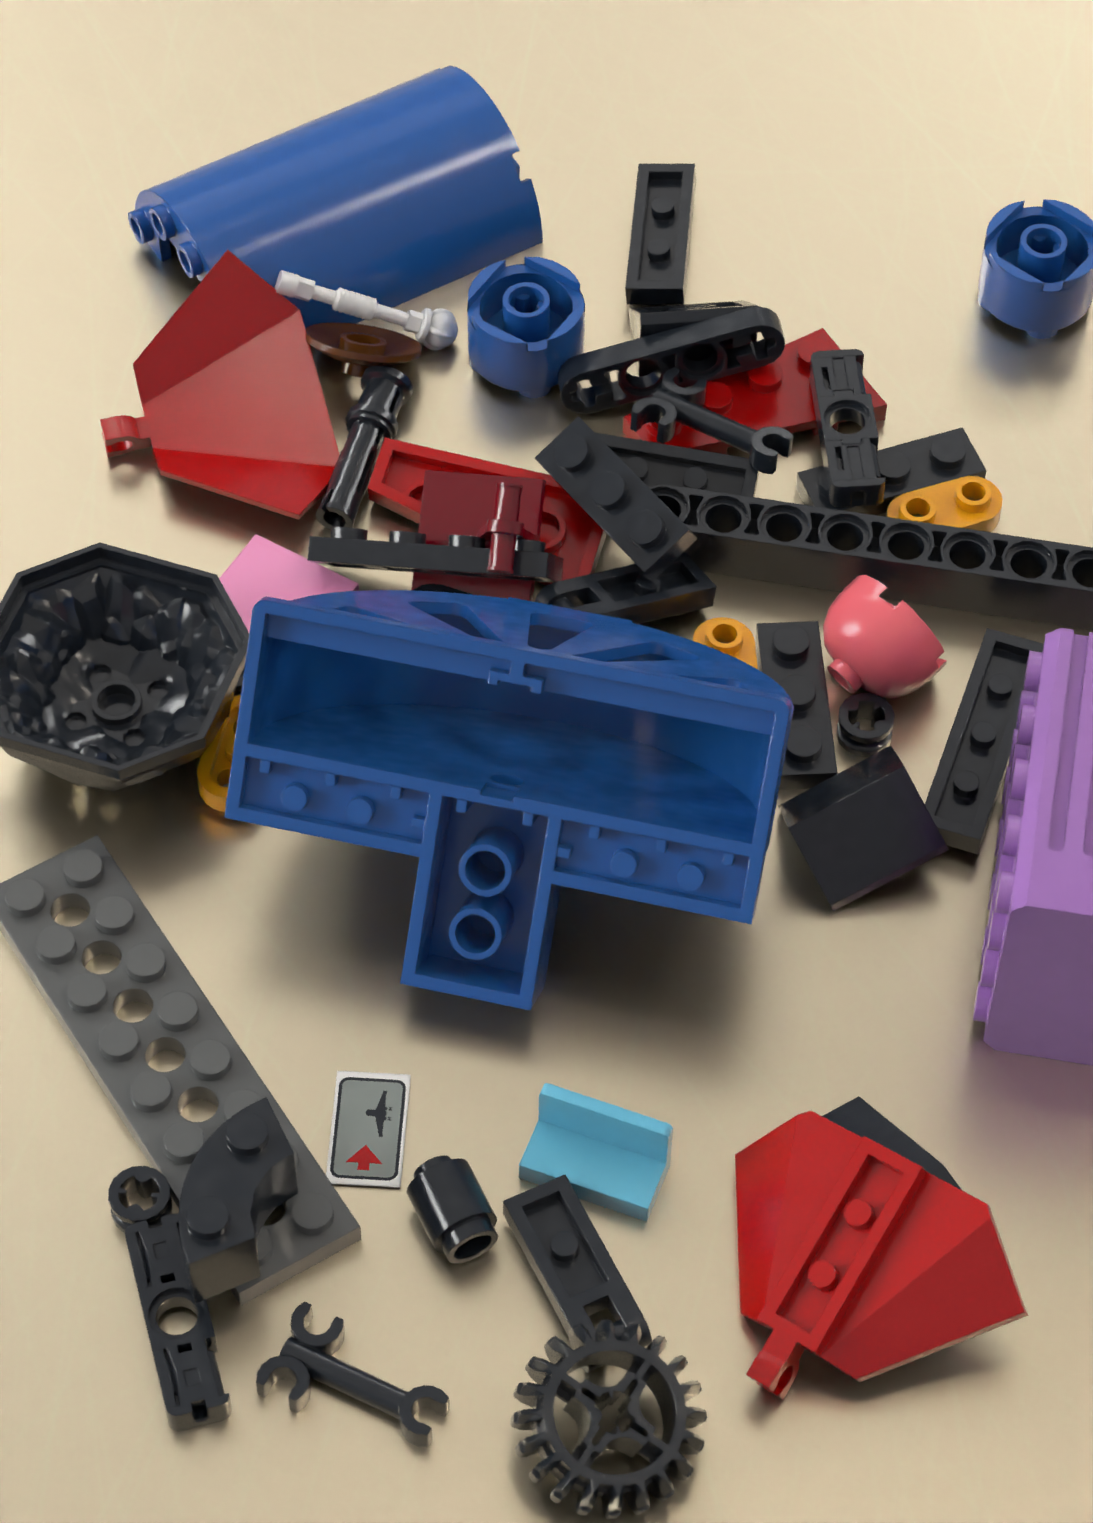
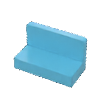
[519,1083,673,1222]

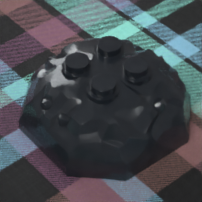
[0,542,249,791]

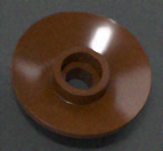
[305,322,422,378]

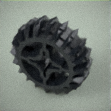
[510,1319,707,1519]

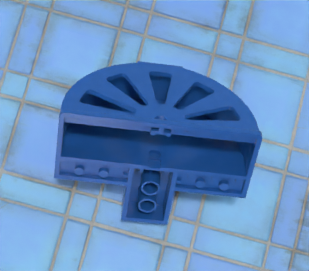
[224,590,794,1011]

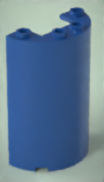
[128,65,543,329]

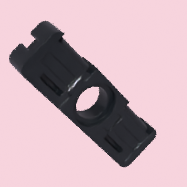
[809,349,886,508]
[125,1213,232,1431]

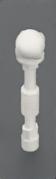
[275,270,458,350]

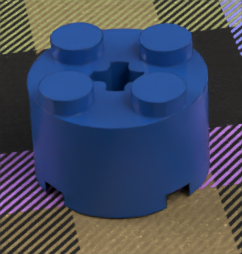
[978,199,1093,339]
[467,257,585,398]

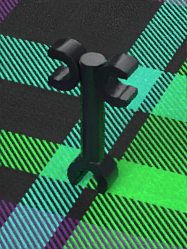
[630,367,794,475]
[256,1301,449,1447]

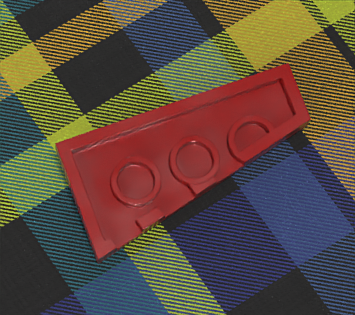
[623,328,887,454]

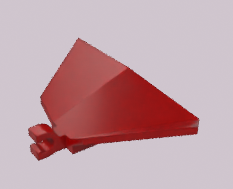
[100,250,340,520]
[735,1110,1028,1399]

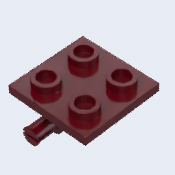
[412,470,546,601]

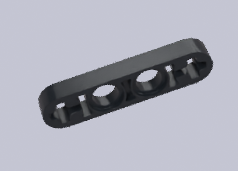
[558,306,785,414]

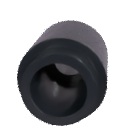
[407,1155,498,1263]

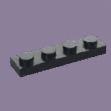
[307,527,564,583]
[925,628,1044,854]

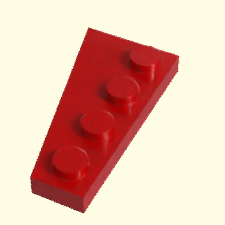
[367,438,607,586]

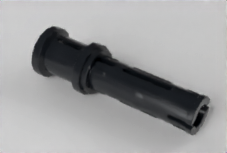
[316,365,413,530]

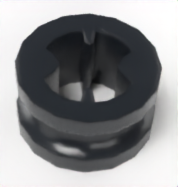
[836,693,895,757]
[108,1166,172,1233]

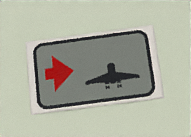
[326,1071,411,1188]

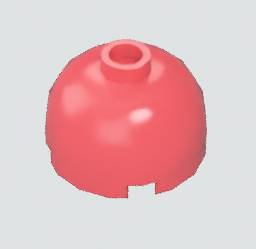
[823,575,947,698]

